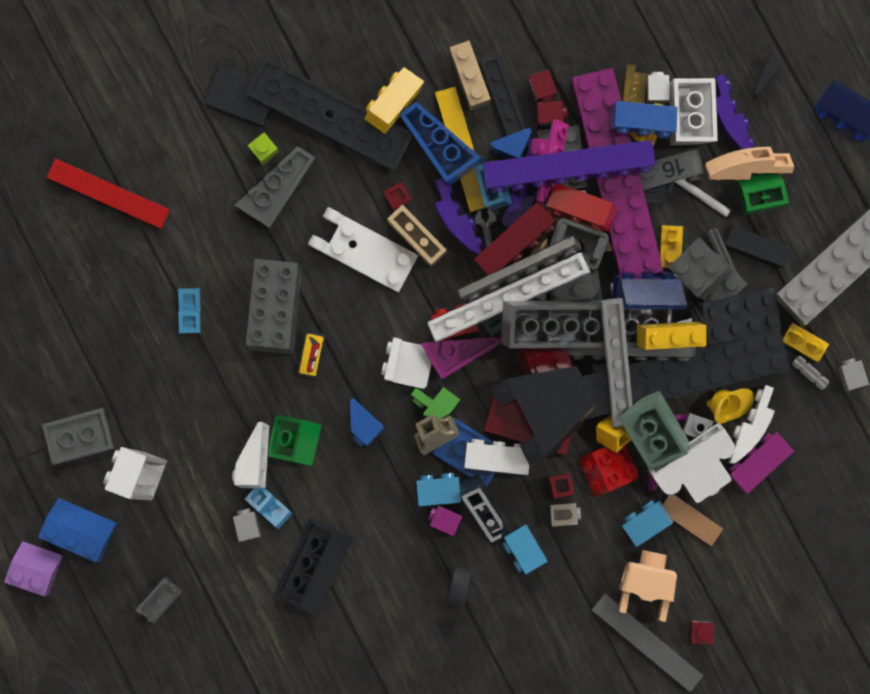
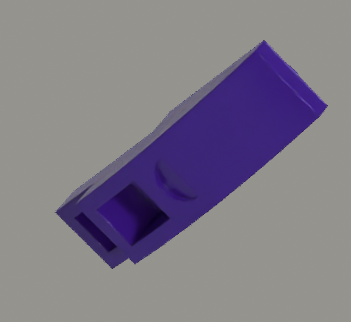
[715,74,755,150]
[435,178,484,256]

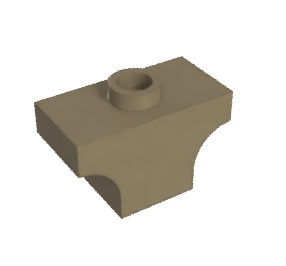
[414,414,460,455]

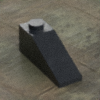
[459,474,510,542]

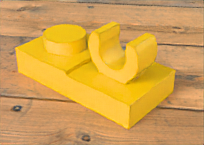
[660,225,683,268]

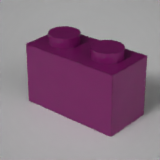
[428,506,462,536]

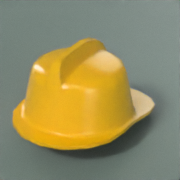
[706,388,754,424]

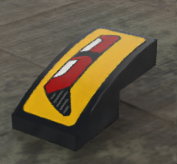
[297,330,327,378]

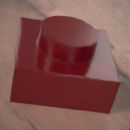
[383,182,412,211]

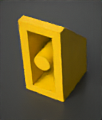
[596,415,632,453]

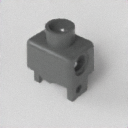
[549,218,609,271]

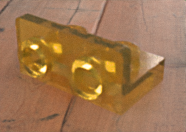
[623,64,647,104]

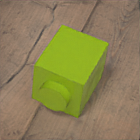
[248,133,279,165]

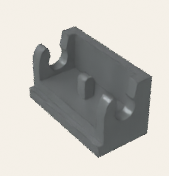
[136,577,182,623]

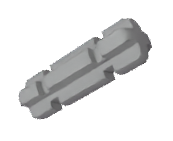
[792,356,829,390]

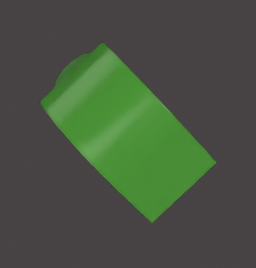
[411,387,460,418]

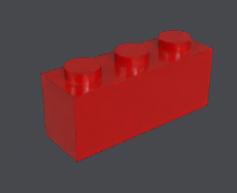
[546,184,618,232]

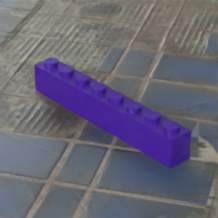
[482,140,656,193]

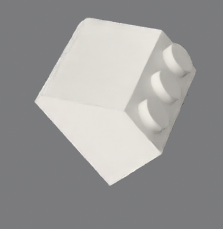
[669,78,718,145]

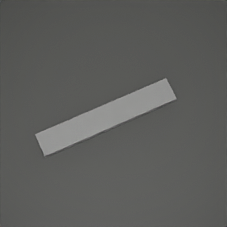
[600,298,633,427]

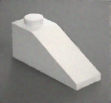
[232,422,269,488]

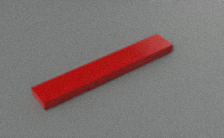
[47,158,170,229]

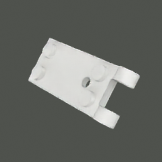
[308,207,418,293]

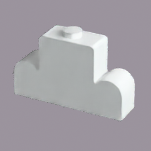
[649,423,735,503]

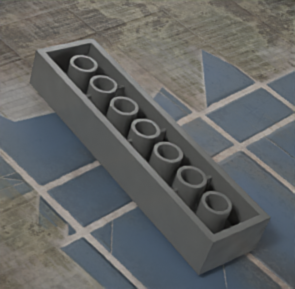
[501,301,672,348]

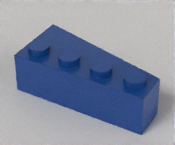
[400,102,485,185]

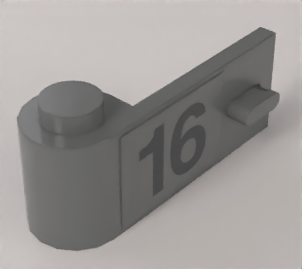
[639,149,705,190]

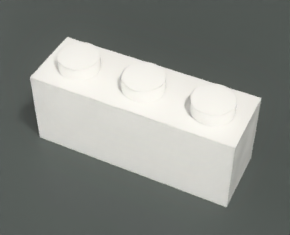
[464,439,529,475]

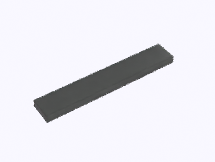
[591,594,703,692]

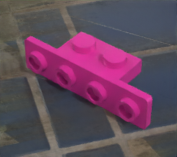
[529,120,569,205]

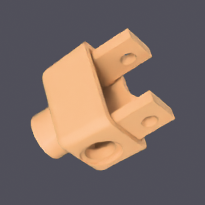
[618,550,677,622]

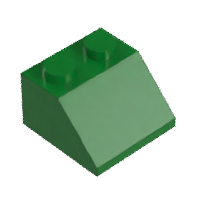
[267,415,321,466]

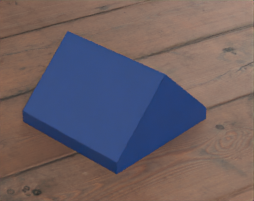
[489,128,531,160]

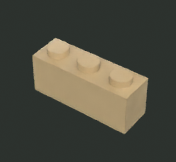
[449,41,491,111]
[387,204,446,267]

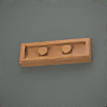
[662,494,723,546]

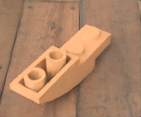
[705,147,794,180]

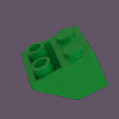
[736,173,789,215]

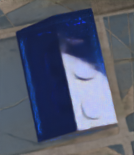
[814,79,870,141]
[612,271,687,309]

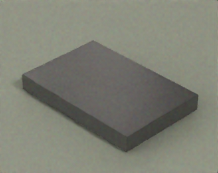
[42,408,114,465]

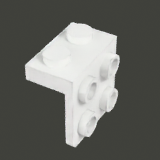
[381,338,431,389]

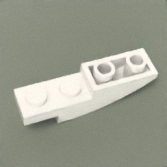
[727,385,775,464]

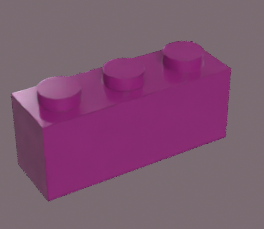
[729,432,794,494]

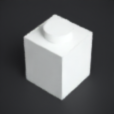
[646,72,670,104]

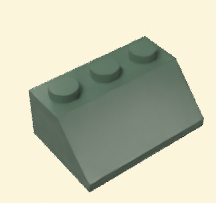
[619,391,689,470]

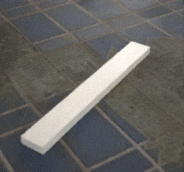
[427,252,590,342]

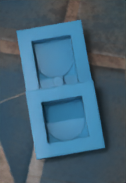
[178,288,201,333]
[245,488,292,529]

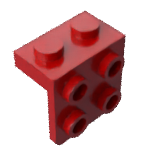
[578,445,639,497]

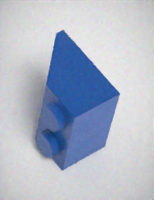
[350,398,385,447]

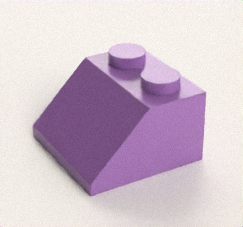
[4,541,63,596]

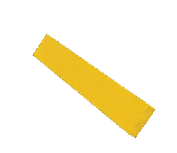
[435,87,486,213]

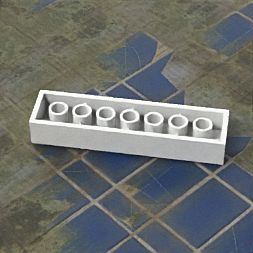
[103,447,167,500]

